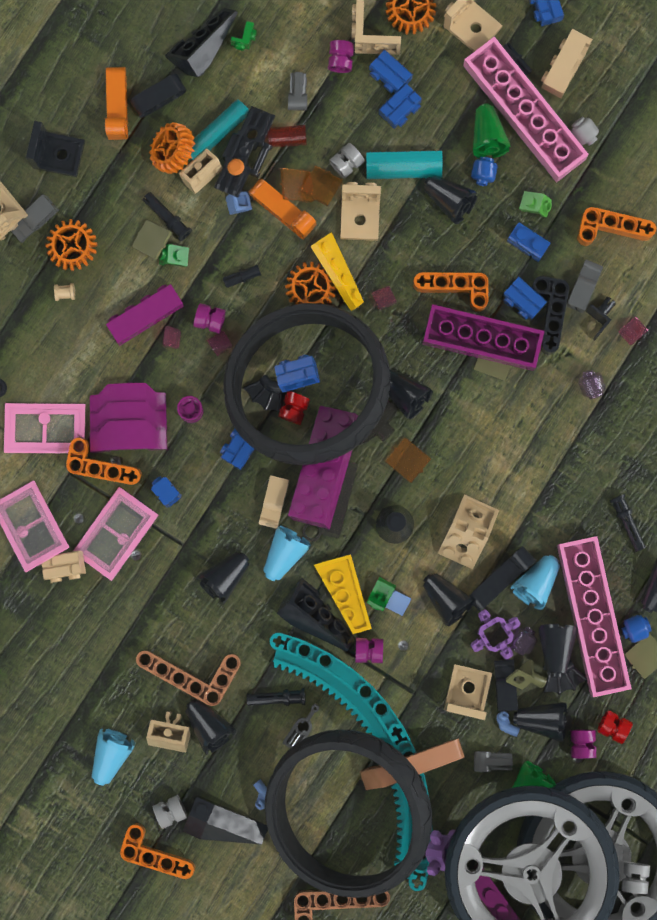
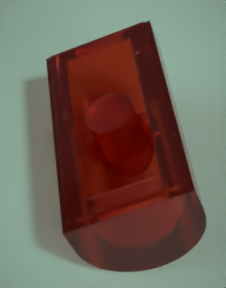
[268,125,307,147]

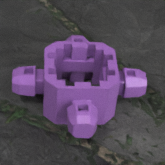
[470,609,521,660]
[425,830,455,876]

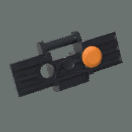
[214,106,276,198]

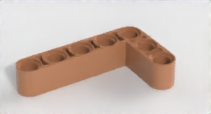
[136,651,241,706]
[359,738,465,790]
[294,889,390,920]

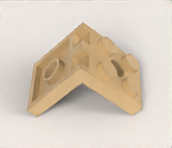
[351,0,401,55]
[444,0,503,52]
[0,181,28,241]
[340,182,381,241]
[438,494,499,569]
[444,664,492,720]

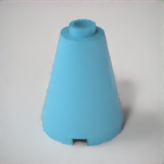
[263,526,311,581]
[511,555,560,610]
[92,729,136,786]

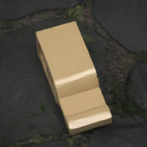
[259,475,289,529]

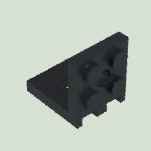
[26,121,85,178]

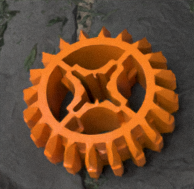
[386,0,436,35]
[149,122,196,174]
[46,219,98,271]
[285,262,337,305]

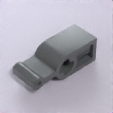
[11,195,59,243]
[566,260,603,313]
[282,704,319,748]

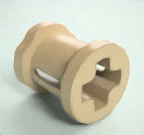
[54,283,75,301]

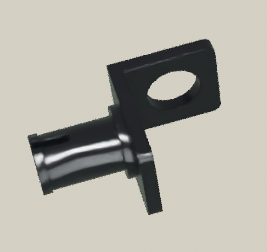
[586,297,616,341]

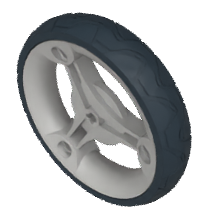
[517,771,657,920]
[445,786,620,920]

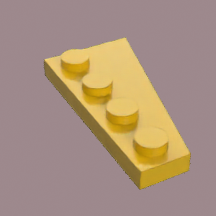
[310,232,364,311]
[314,554,372,634]

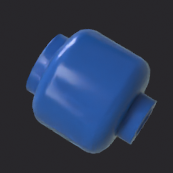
[471,157,498,186]
[621,615,651,643]

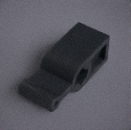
[494,659,518,711]

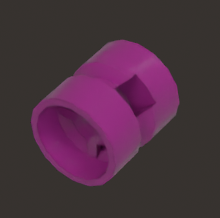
[328,40,354,73]
[194,303,226,334]
[177,396,204,423]
[355,638,383,663]
[570,730,597,758]

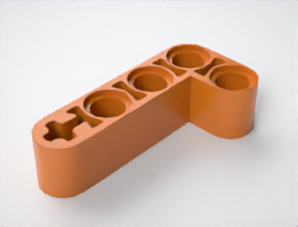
[105,67,128,140]
[248,178,316,240]
[577,207,656,246]
[413,272,488,312]
[66,437,142,485]
[120,823,195,879]

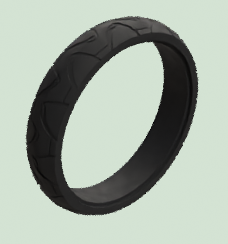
[223,303,390,465]
[265,729,432,898]

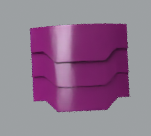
[90,383,168,453]

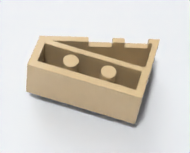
[541,29,593,98]

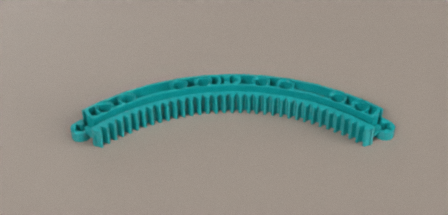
[270,633,433,891]

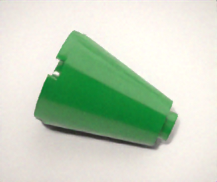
[473,104,510,158]
[512,761,556,789]

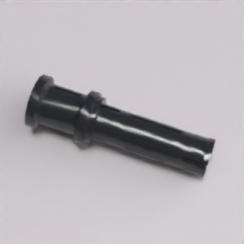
[142,192,192,241]
[609,494,646,552]
[247,688,306,706]

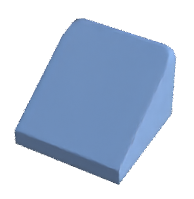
[226,191,252,215]
[386,590,411,616]

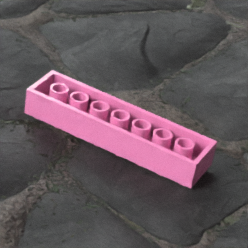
[463,37,589,183]
[557,536,631,697]

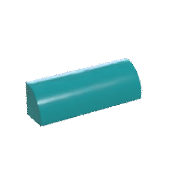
[189,99,249,161]
[366,151,443,179]

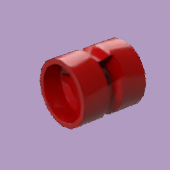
[278,391,310,425]
[597,710,633,745]

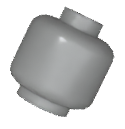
[571,117,599,146]

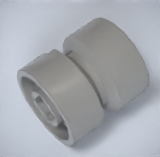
[329,143,365,179]
[152,795,188,829]
[622,862,650,894]

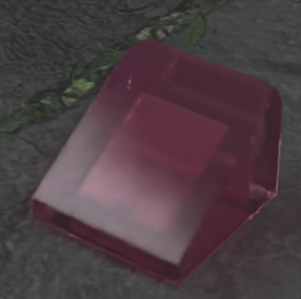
[372,286,396,310]
[619,317,648,345]
[163,326,181,349]
[207,331,233,357]

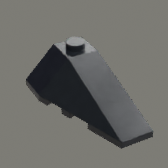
[165,8,238,77]
[277,578,354,652]
[183,795,268,845]

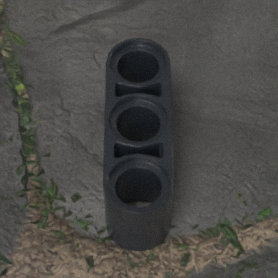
[130,74,187,118]

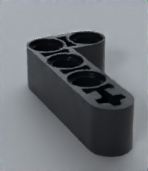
[531,276,569,355]
[469,546,536,612]

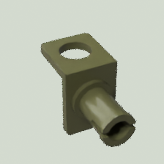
[506,659,547,690]

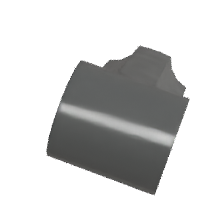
[288,72,307,111]
[474,751,513,772]

